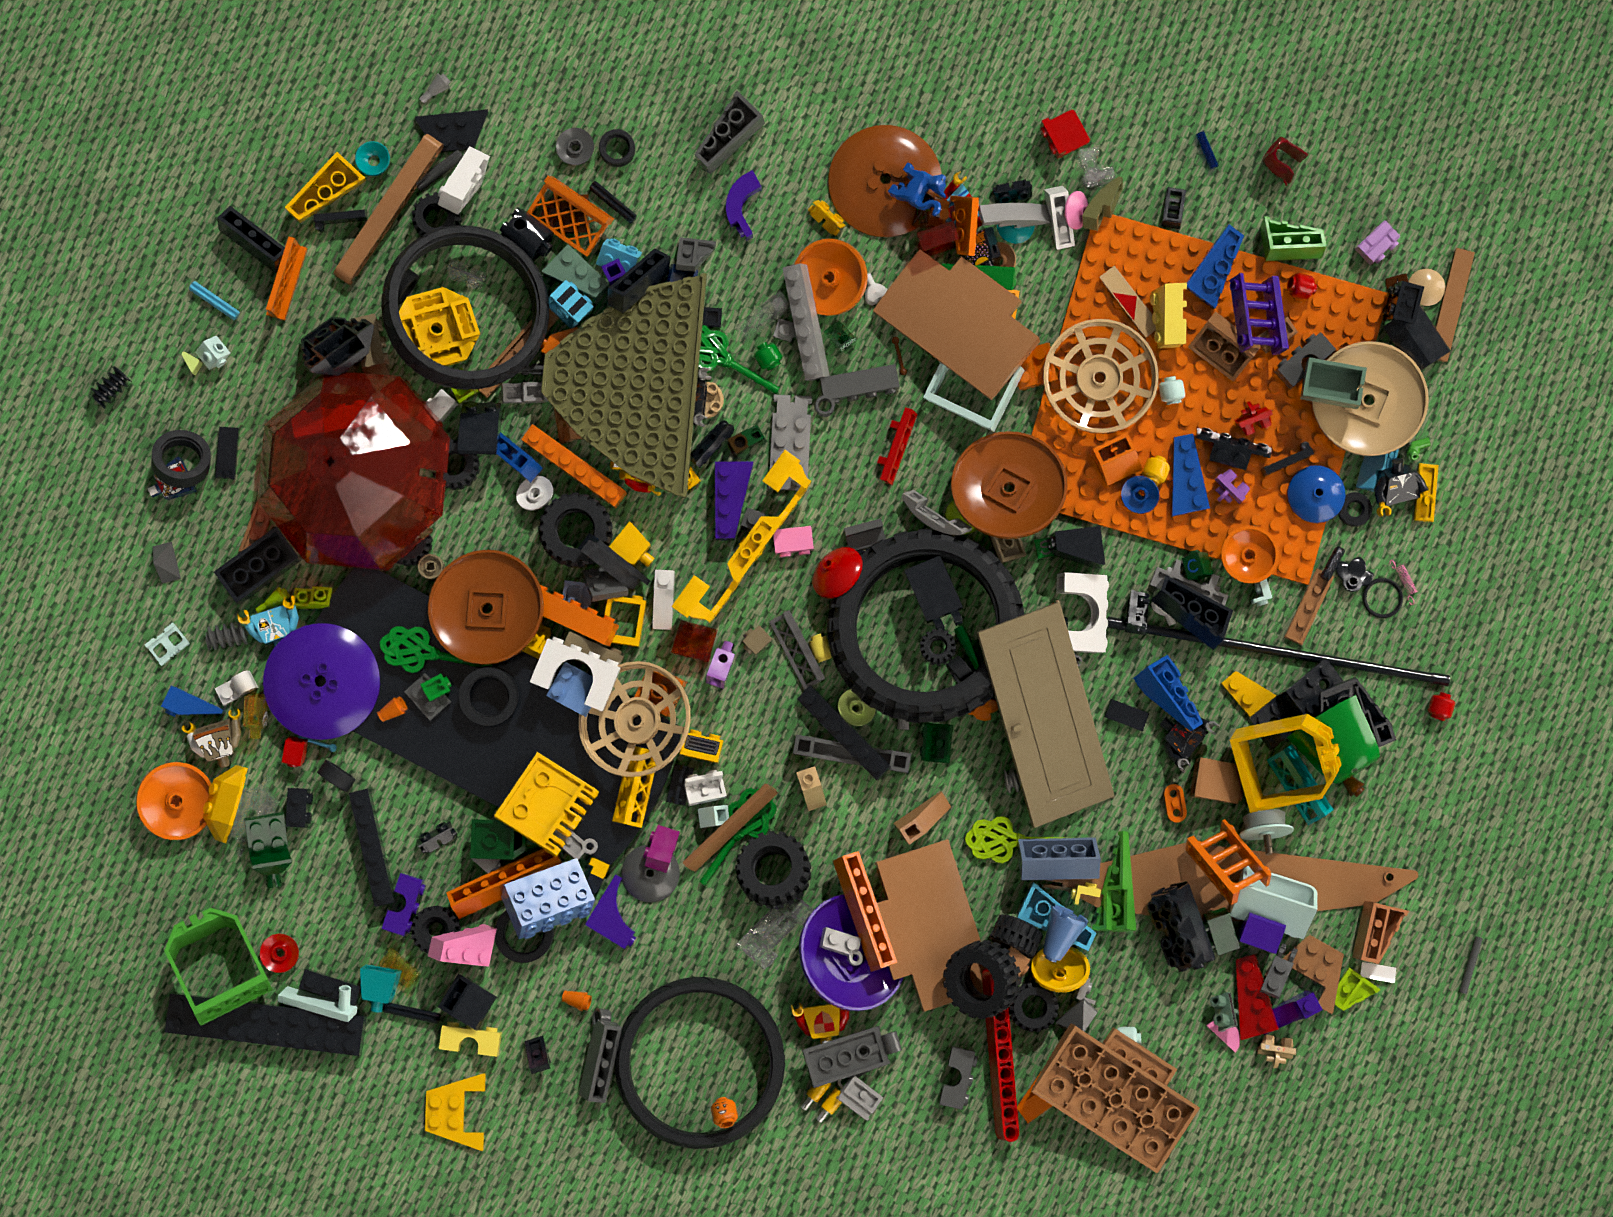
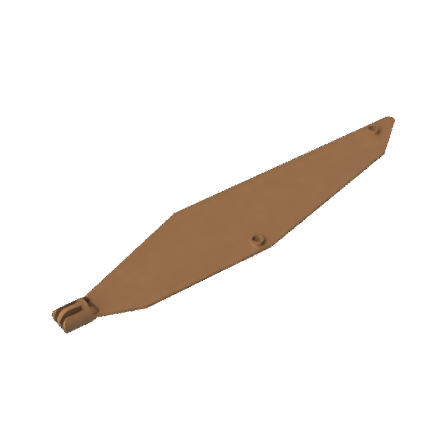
[1042,843,1418,922]

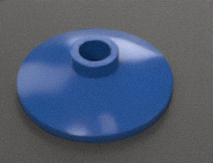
[1121,476,1159,514]

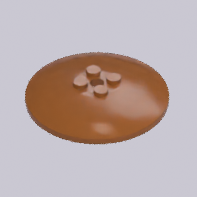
[828,125,942,238]
[951,431,1067,539]
[428,550,544,665]

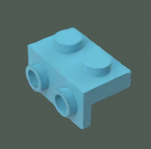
[596,239,642,272]

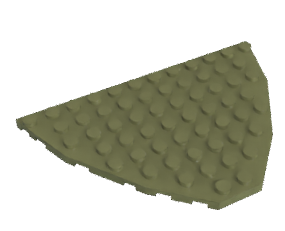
[541,273,707,499]

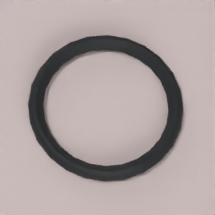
[1363,578,1403,618]

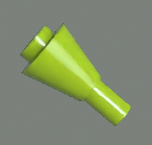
[255,587,290,613]

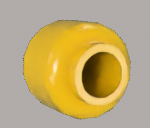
[1142,455,1170,485]

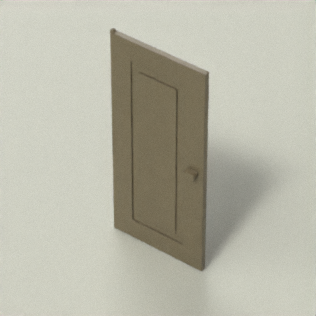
[976,600,1115,828]

